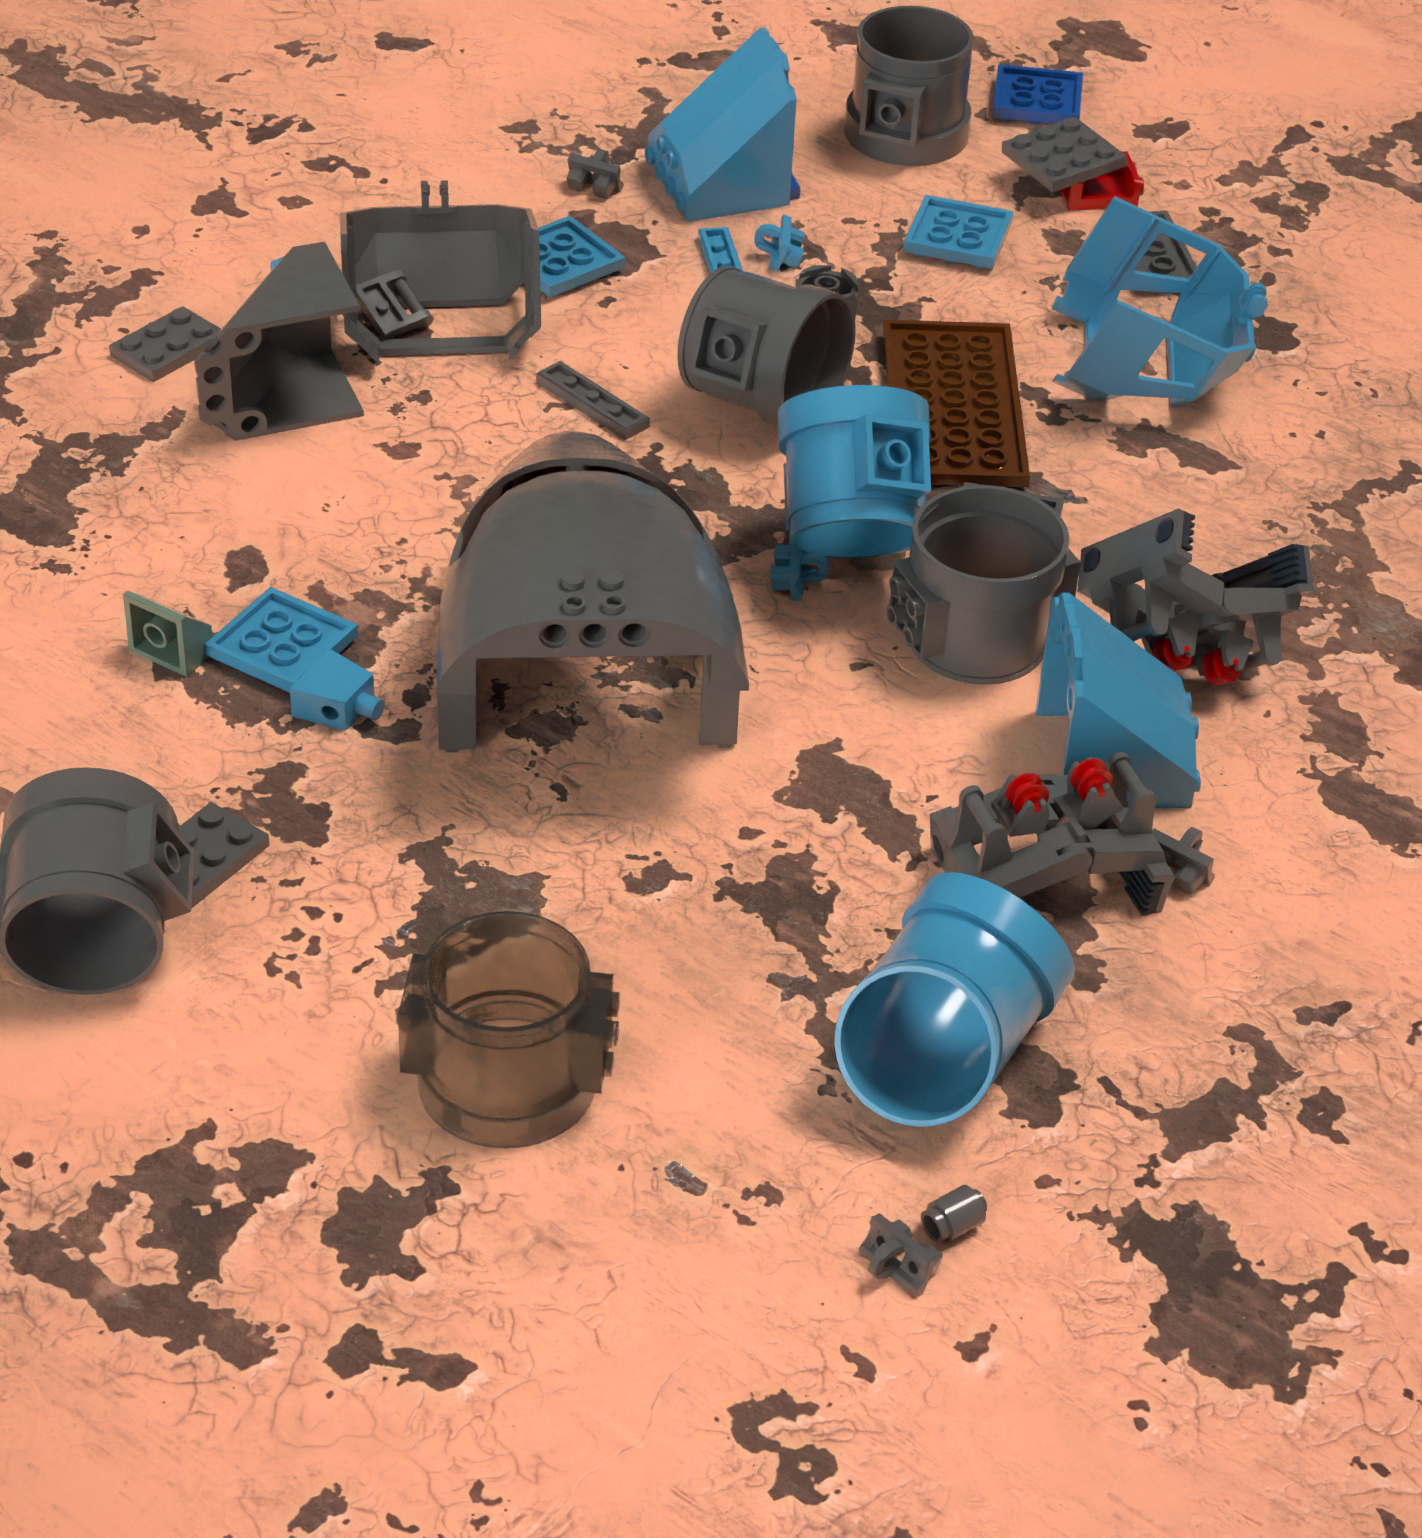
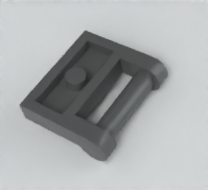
[356,269,434,339]

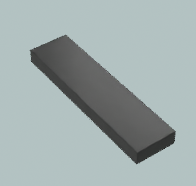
[536,361,650,440]

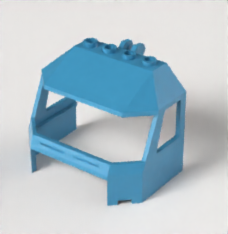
[1052,196,1268,406]

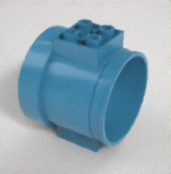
[778,385,931,558]

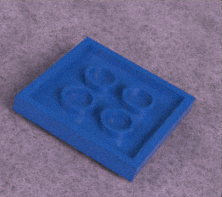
[992,64,1083,124]

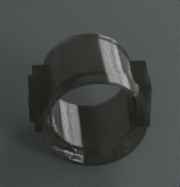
[398,911,621,1148]

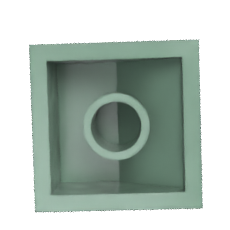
[123,590,212,677]

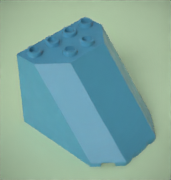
[645,27,797,222]
[1035,593,1201,808]

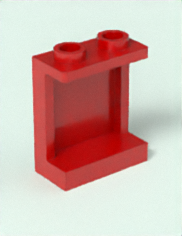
[1060,151,1144,211]

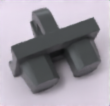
[566,149,624,199]
[1152,827,1215,894]
[858,1213,943,1297]

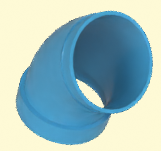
[834,872,1075,1127]

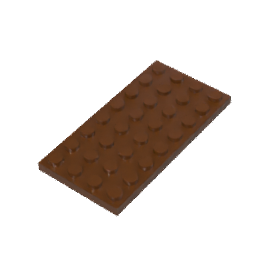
[883,320,1030,488]

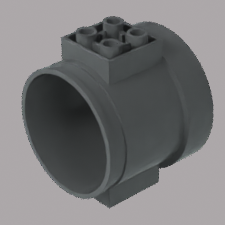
[844,5,973,166]
[677,266,856,425]
[886,485,1081,684]
[0,767,195,995]

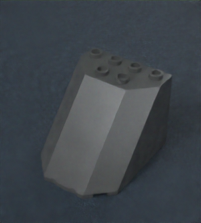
[194,241,364,441]

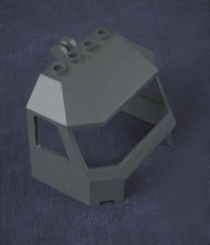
[340,180,541,364]

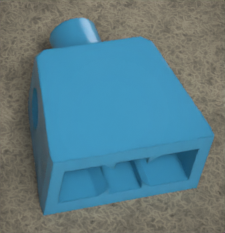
[290,649,385,730]

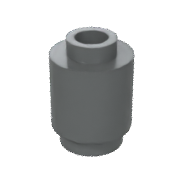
[921,1185,987,1243]

